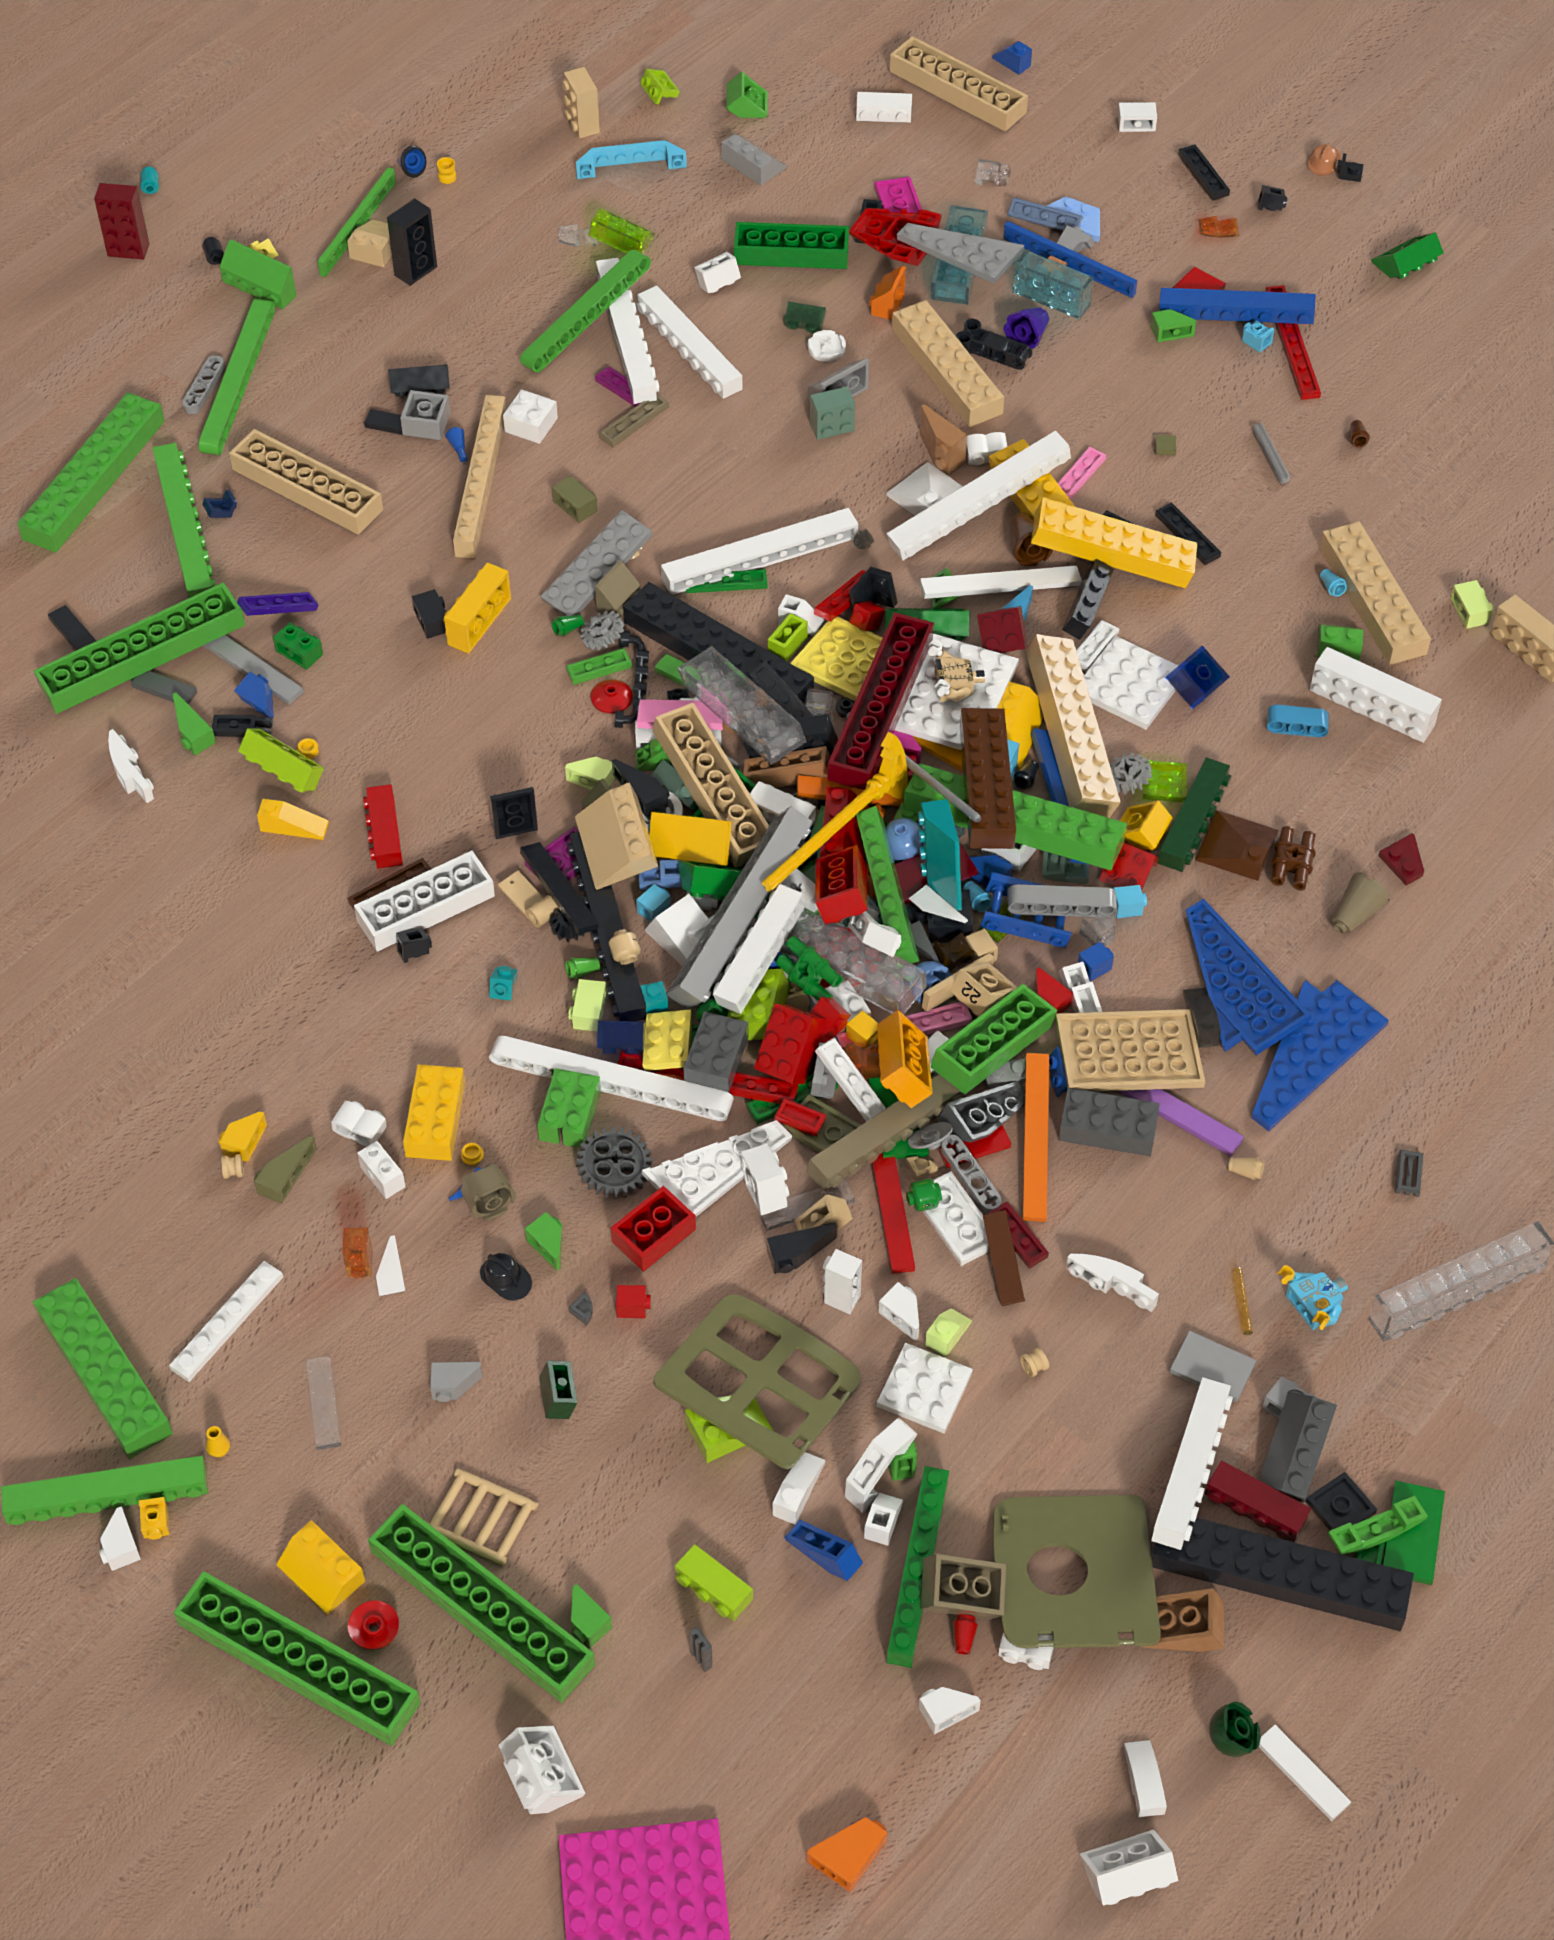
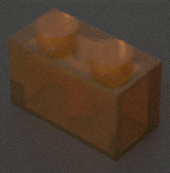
[342,1227,373,1278]

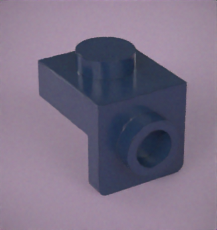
[202,490,237,518]

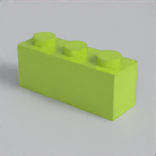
[675,1544,753,1621]

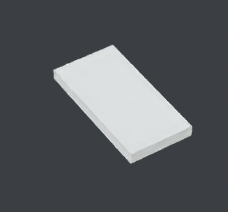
[922,1171,990,1266]

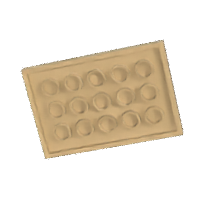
[1055,1009,1205,1092]

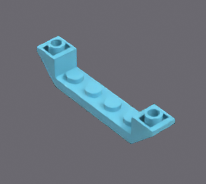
[576,140,687,179]

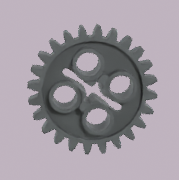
[576,1126,652,1199]

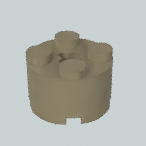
[461,1164,516,1220]

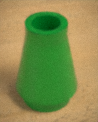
[552,614,584,637]

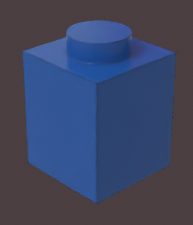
[1078,942,1114,982]

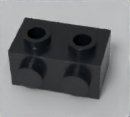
[412,589,447,639]

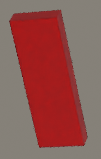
[938,1125,1012,1168]

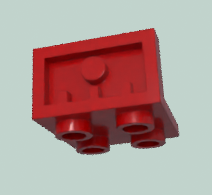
[1099,843,1159,891]

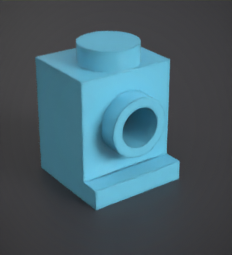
[1242,320,1275,353]

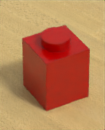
[849,601,885,631]
[616,1285,651,1318]

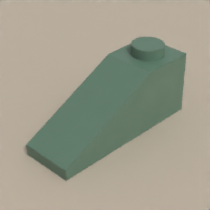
[650,759,699,812]

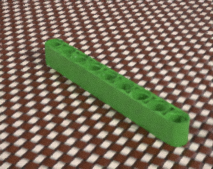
[520,250,651,373]

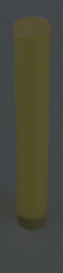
[1233,1267,1253,1335]

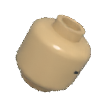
[608,929,641,965]

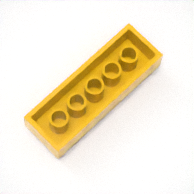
[989,439,1075,520]

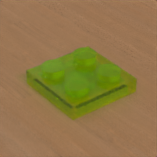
[1142,760,1187,802]

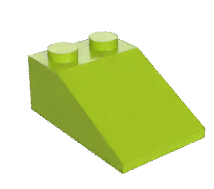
[685,1395,773,1463]

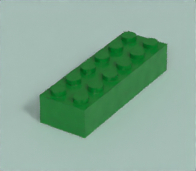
[734,222,849,269]

